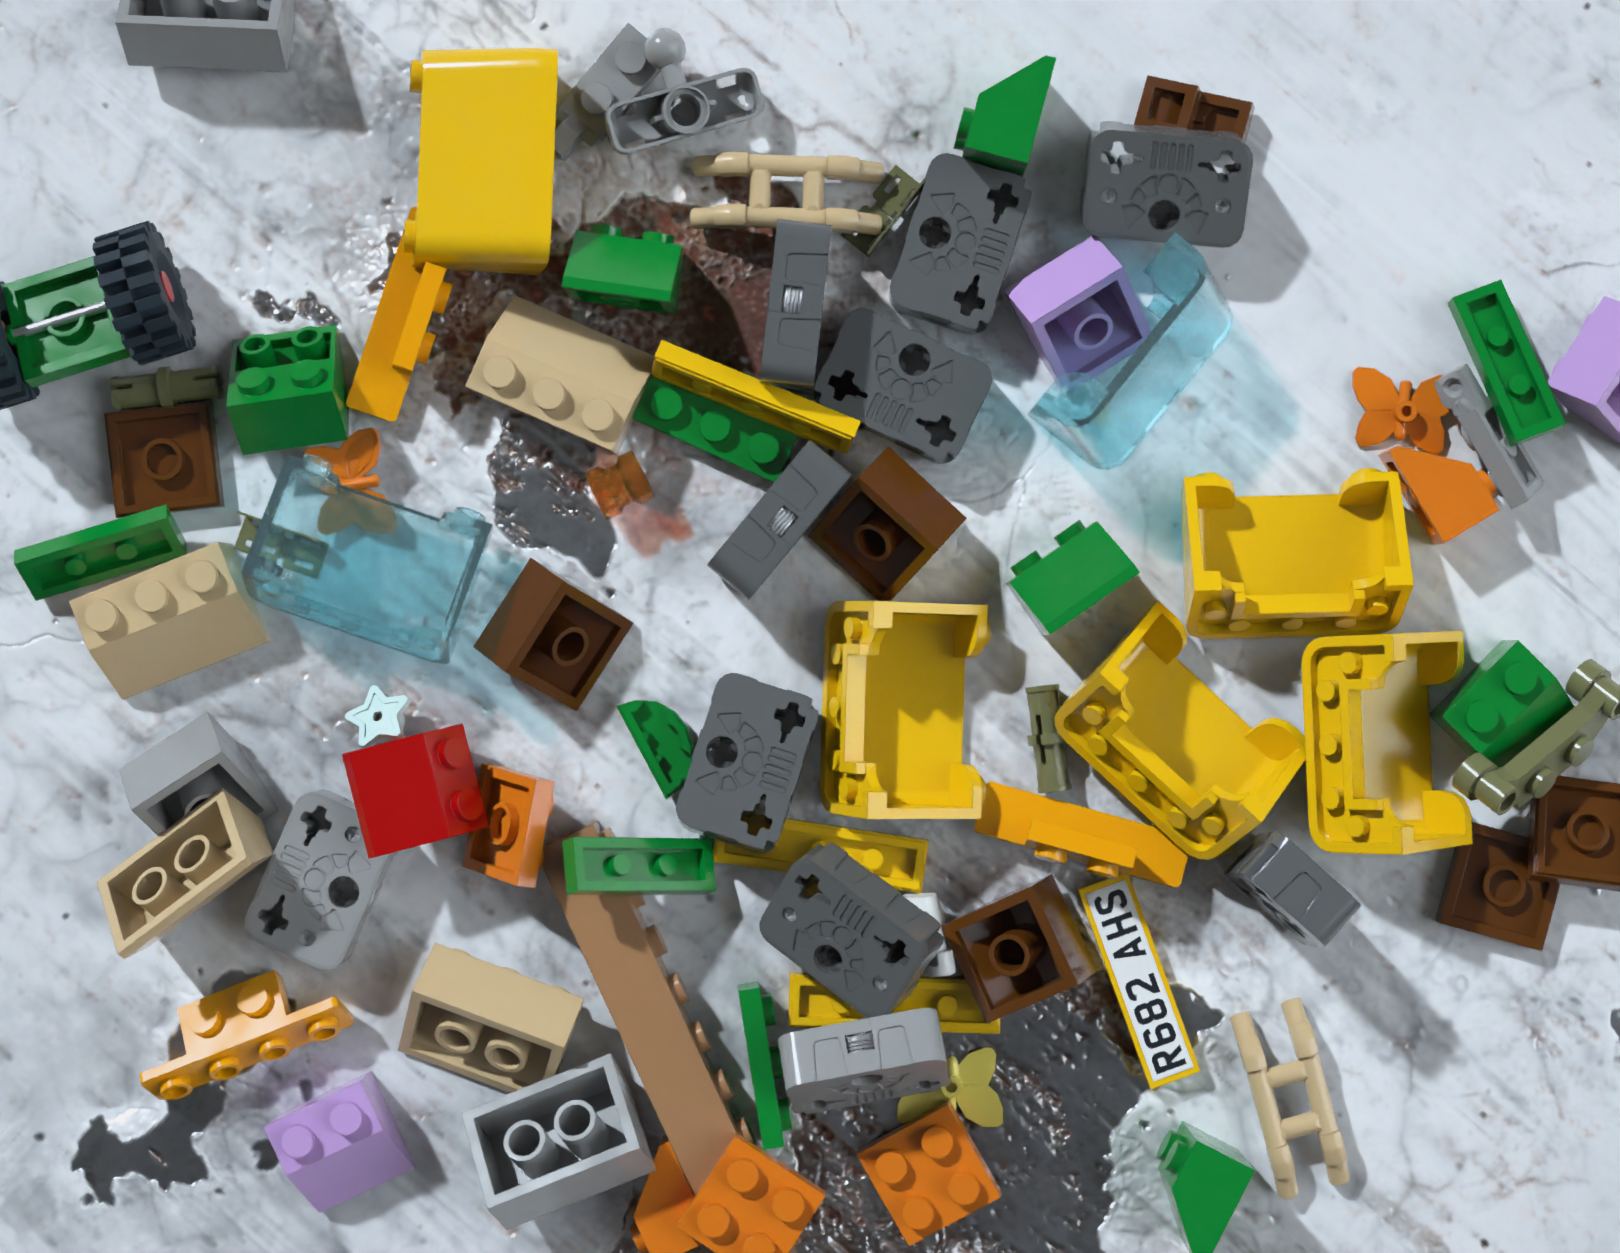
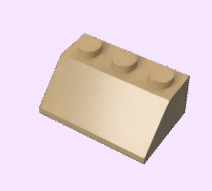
[465,295,654,455]
[69,542,271,699]
[97,787,273,959]
[398,943,584,1093]

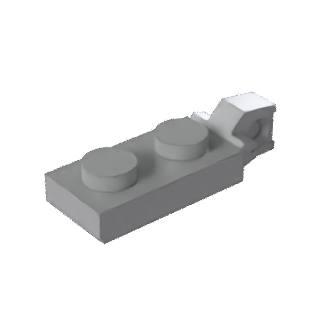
[555,23,661,161]
[1434,363,1544,509]

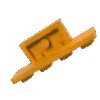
[346,207,453,422]
[974,782,1189,888]
[139,970,354,1100]

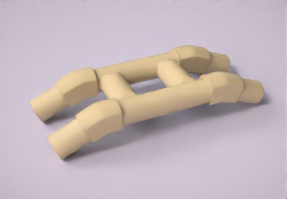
[690,152,884,235]
[1230,998,1350,1199]

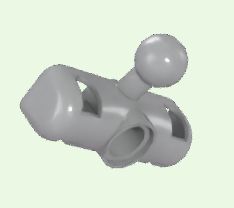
[604,28,764,155]

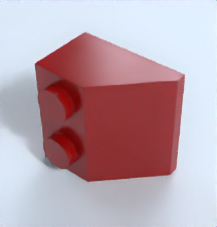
[342,724,489,859]

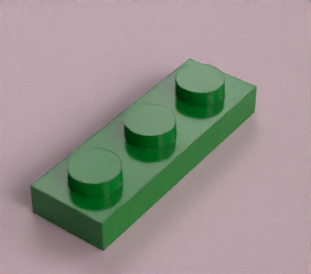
[1448,279,1566,447]
[632,375,799,483]
[14,504,187,601]
[562,837,716,895]
[737,981,792,1150]

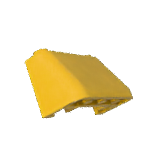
[403,48,558,275]
[1181,468,1414,639]
[1054,600,1306,860]
[820,601,991,819]
[1301,630,1473,855]

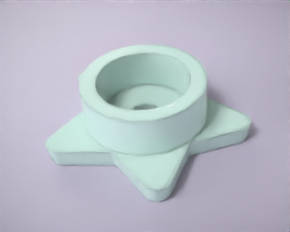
[345,685,411,749]

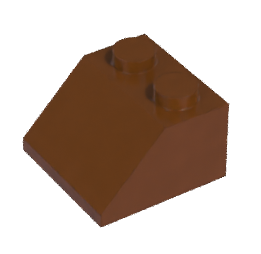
[808,446,967,601]
[473,558,634,711]
[941,874,1097,1024]

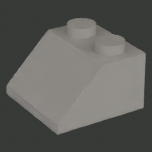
[119,712,279,836]

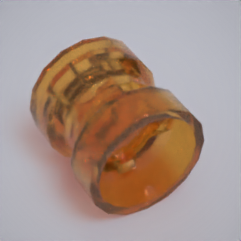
[584,450,655,520]

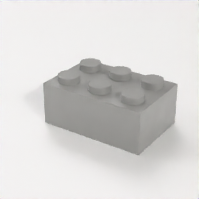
[461,1054,656,1230]

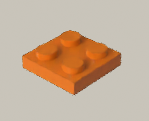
[462,763,555,888]
[856,1100,1002,1246]
[676,1133,826,1253]

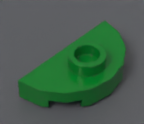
[616,700,695,799]

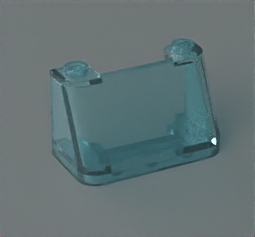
[1027,232,1233,470]
[241,454,493,664]

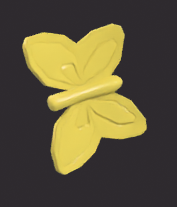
[896,1047,1003,1127]

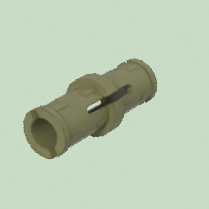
[110,365,224,411]
[1025,684,1072,793]

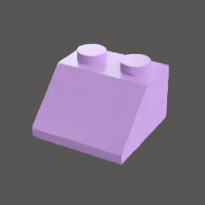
[1004,235,1154,395]
[1547,296,1620,444]
[263,1071,416,1213]

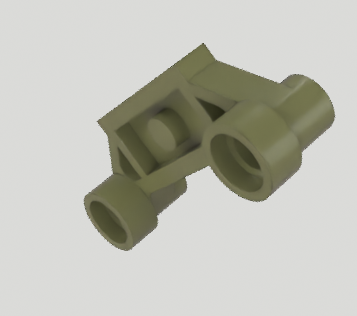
[1452,659,1620,815]

